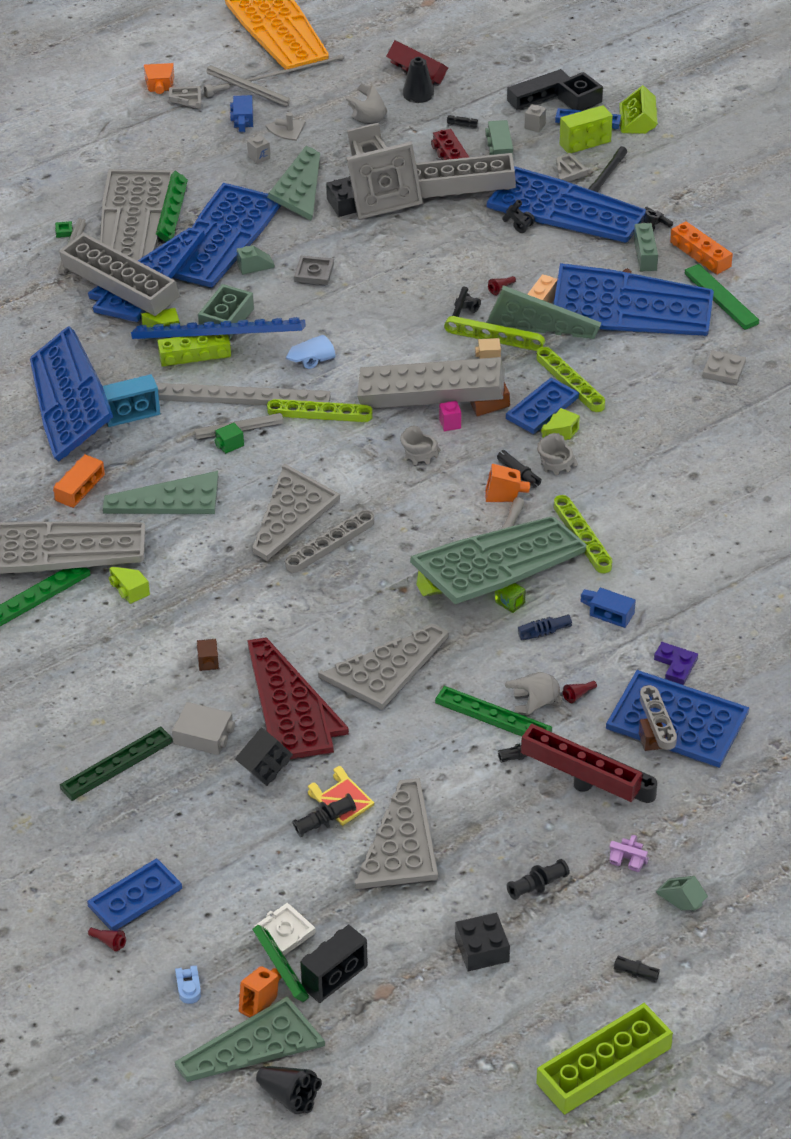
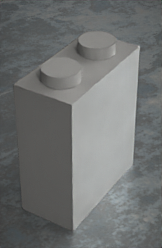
[172,702,235,755]

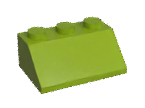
[619,85,658,134]

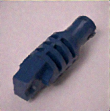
[518,614,572,640]

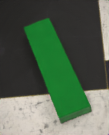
[252,925,309,1002]

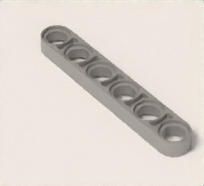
[285,510,374,573]

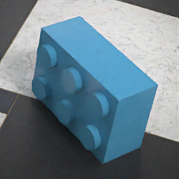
[103,374,160,427]

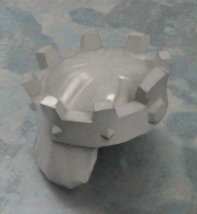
[400,425,441,465]
[537,433,578,475]

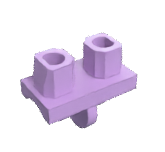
[609,835,649,872]

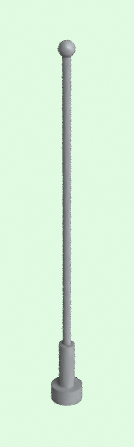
[203,54,344,98]

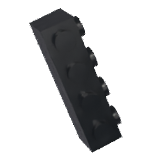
[507,69,570,110]

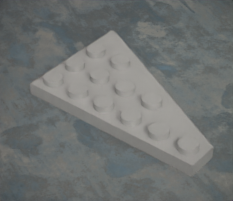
[252,464,340,561]

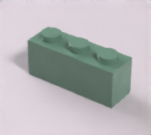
[485,120,513,155]
[634,223,658,272]

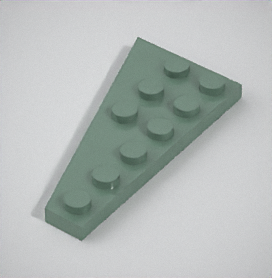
[267,146,320,220]
[103,471,219,514]
[175,996,325,1082]

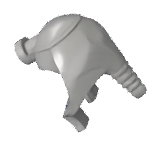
[346,83,388,124]
[505,672,562,716]

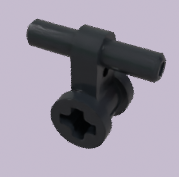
[502,200,535,233]
[641,207,673,231]
[452,286,481,317]

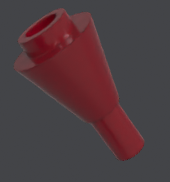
[488,276,516,295]
[562,681,597,704]
[88,927,126,952]

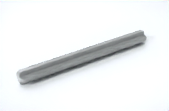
[206,65,290,107]

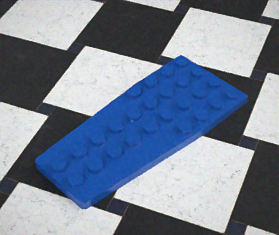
[487,166,646,243]
[172,183,281,287]
[554,263,714,336]
[30,326,113,462]

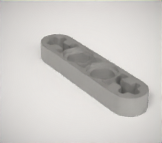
[640,685,677,750]

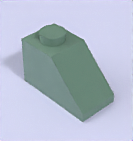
[237,245,275,275]
[656,875,708,911]

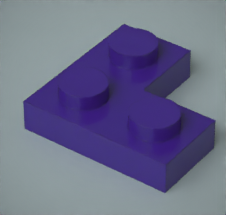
[654,642,698,685]

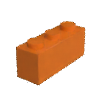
[53,454,105,508]

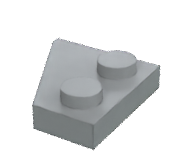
[169,86,201,109]
[556,153,588,182]

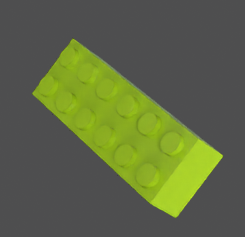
[536,1002,673,1115]

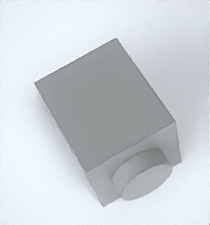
[525,104,546,132]
[247,135,270,164]

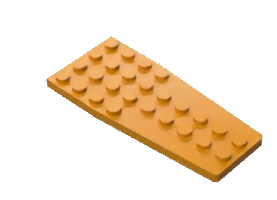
[225,0,329,70]

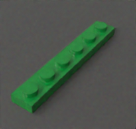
[156,170,188,242]
[0,567,91,626]

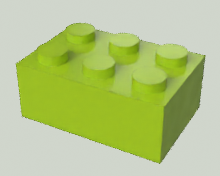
[559,105,613,154]

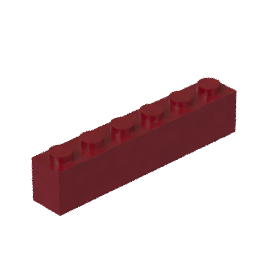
[521,723,642,802]

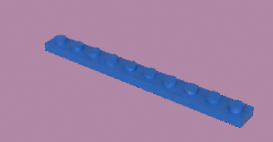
[131,317,306,339]

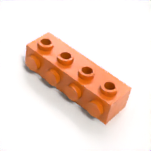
[670,221,733,275]

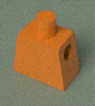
[144,63,175,94]
[485,464,530,502]
[238,966,282,1018]

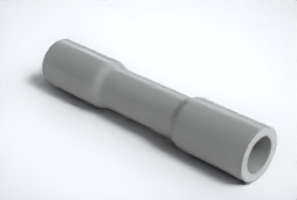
[501,497,525,529]

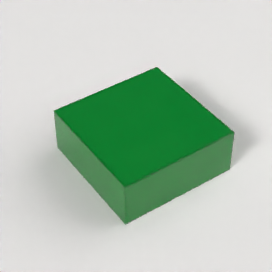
[55,221,73,238]

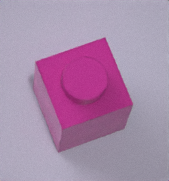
[439,401,461,431]

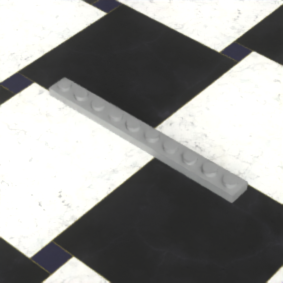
[156,383,331,405]

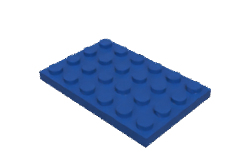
[606,670,749,768]

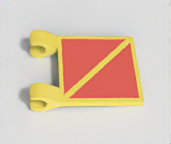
[308,766,374,826]

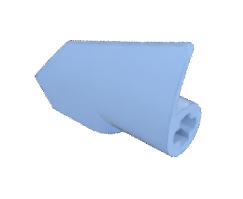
[286,335,335,369]

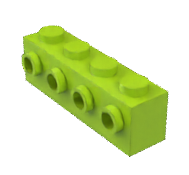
[157,334,231,367]

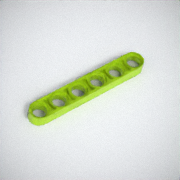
[444,316,545,351]
[536,347,605,412]
[267,399,373,422]
[554,495,612,574]

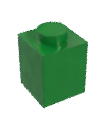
[214,422,244,454]

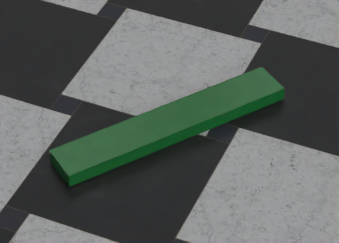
[684,264,759,330]
[435,686,552,736]

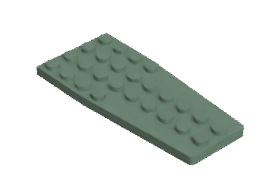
[410,516,586,604]

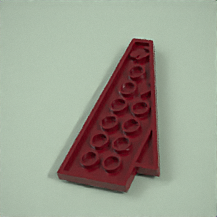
[247,637,349,759]

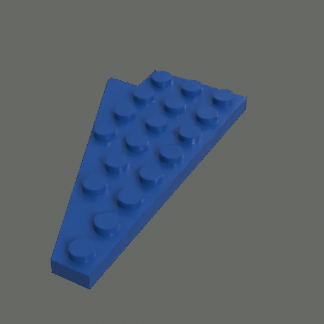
[88,228,205,322]

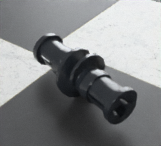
[292,793,356,837]
[506,859,570,900]

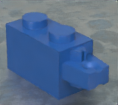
[230,95,253,132]
[580,587,636,628]

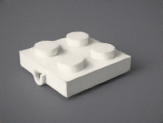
[254,903,316,956]

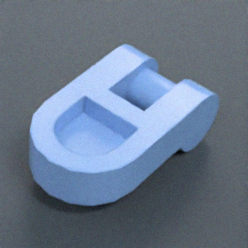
[175,965,201,1004]

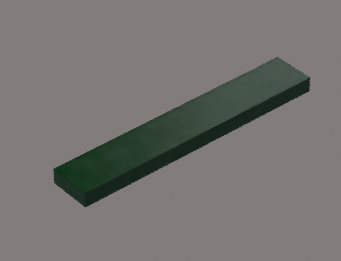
[60,726,173,801]

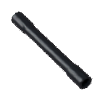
[588,146,627,192]

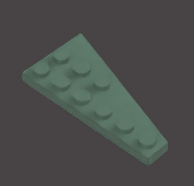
[486,285,601,339]

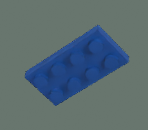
[506,377,579,434]
[87,858,182,930]

